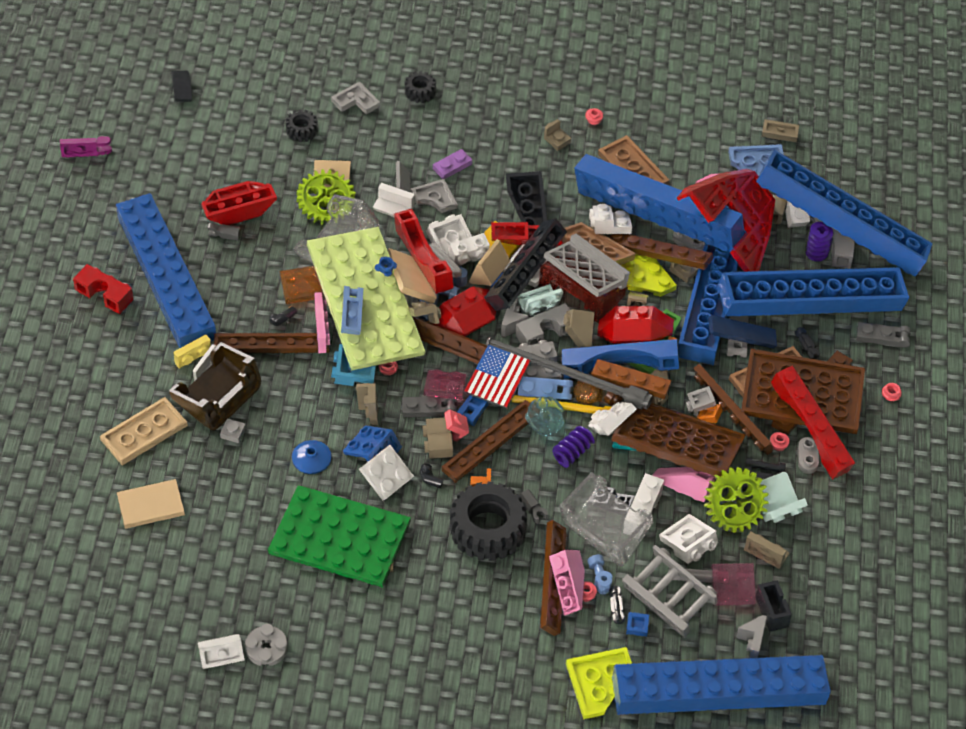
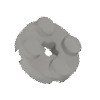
[245,624,287,666]

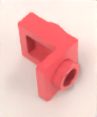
[444,409,469,442]

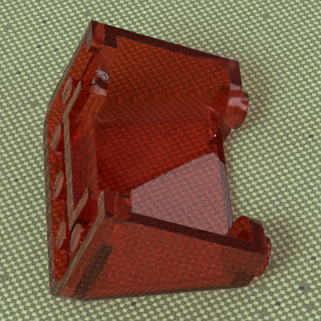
[539,251,626,323]

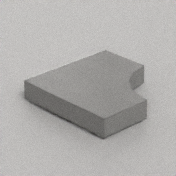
[411,179,458,213]

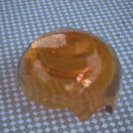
[573,380,604,406]

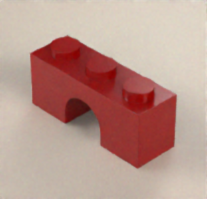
[73,264,134,314]

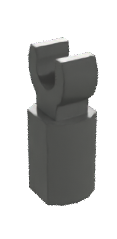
[208,222,241,241]
[520,489,548,524]

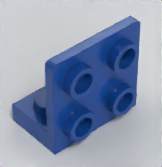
[343,426,402,462]

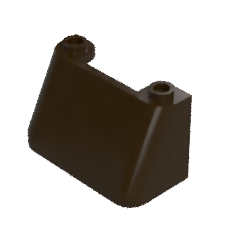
[169,342,262,431]

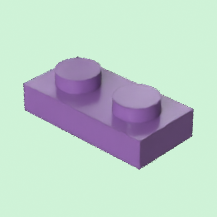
[433,149,472,179]

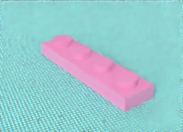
[314,292,330,353]

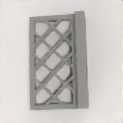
[543,234,630,297]

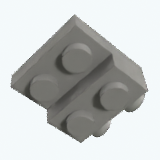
[516,340,562,380]

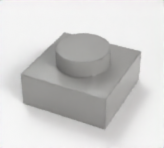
[220,419,246,443]

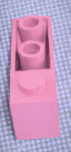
[652,467,715,502]
[549,550,585,616]

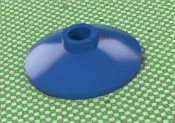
[292,440,331,474]

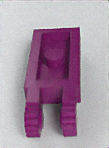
[60,136,112,157]

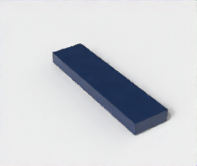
[708,315,777,349]

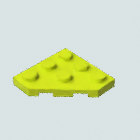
[605,254,677,297]
[566,647,632,719]

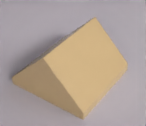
[469,239,510,285]

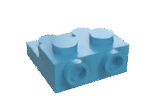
[331,344,376,386]

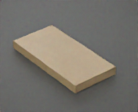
[388,248,437,303]
[100,397,188,465]

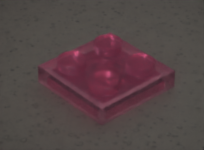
[424,370,466,400]
[712,563,756,606]

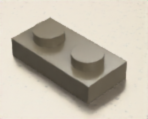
[762,119,799,142]

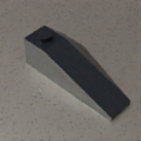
[506,171,547,225]

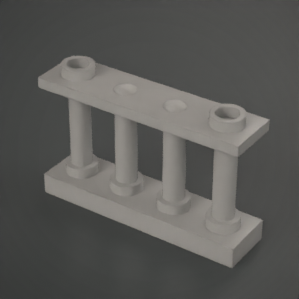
[622,545,718,638]

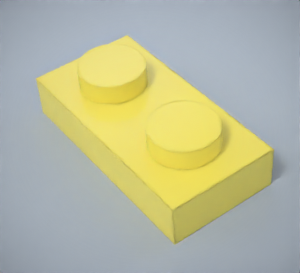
[173,335,211,368]

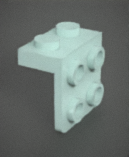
[518,284,563,317]
[759,472,808,523]

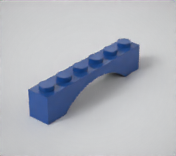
[562,339,679,379]

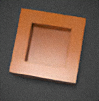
[697,404,723,423]

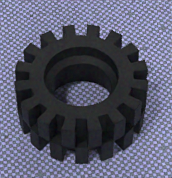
[405,71,436,103]
[286,109,318,142]

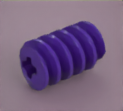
[806,222,833,262]
[552,426,595,468]

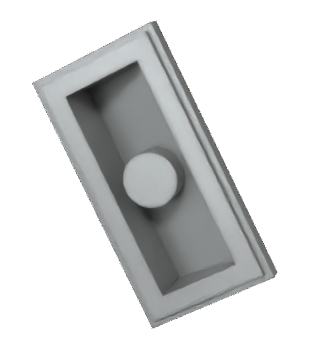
[396,161,411,193]

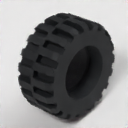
[450,482,527,561]

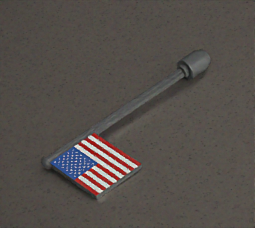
[464,337,653,410]

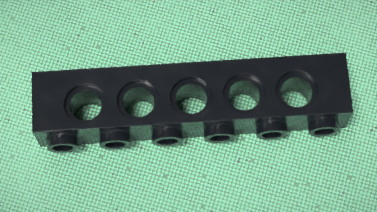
[484,218,567,311]

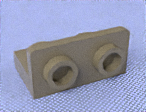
[356,383,378,425]
[744,532,789,569]

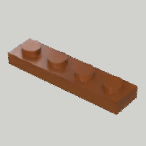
[591,359,671,399]

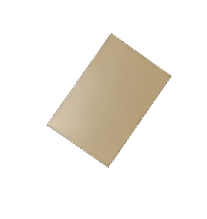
[117,479,185,529]

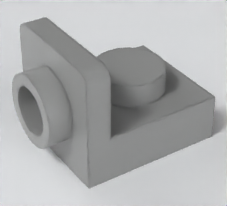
[686,386,716,418]

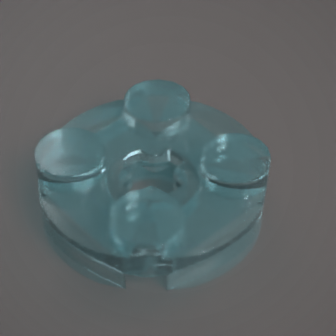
[525,397,564,437]

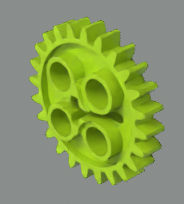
[296,169,355,225]
[704,467,769,533]

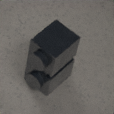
[755,580,792,632]

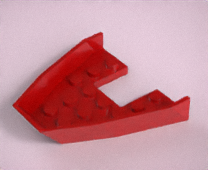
[677,169,776,272]

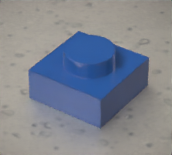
[626,612,649,637]

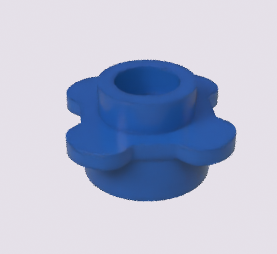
[375,257,397,277]

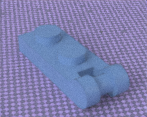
[341,286,363,335]
[518,377,573,400]

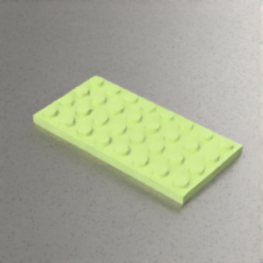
[307,227,425,371]

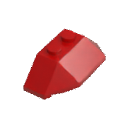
[201,181,277,225]
[436,286,497,336]
[597,306,674,344]

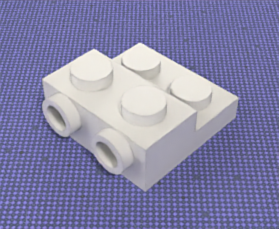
[589,204,632,234]
[426,214,472,255]
[448,233,490,266]
[588,402,636,436]
[659,514,718,564]

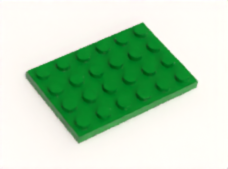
[268,485,411,588]

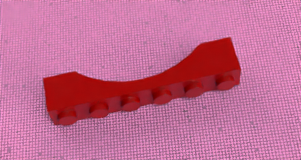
[394,209,453,294]
[770,365,855,480]

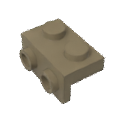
[409,301,441,324]

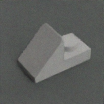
[501,298,528,337]
[736,615,767,658]

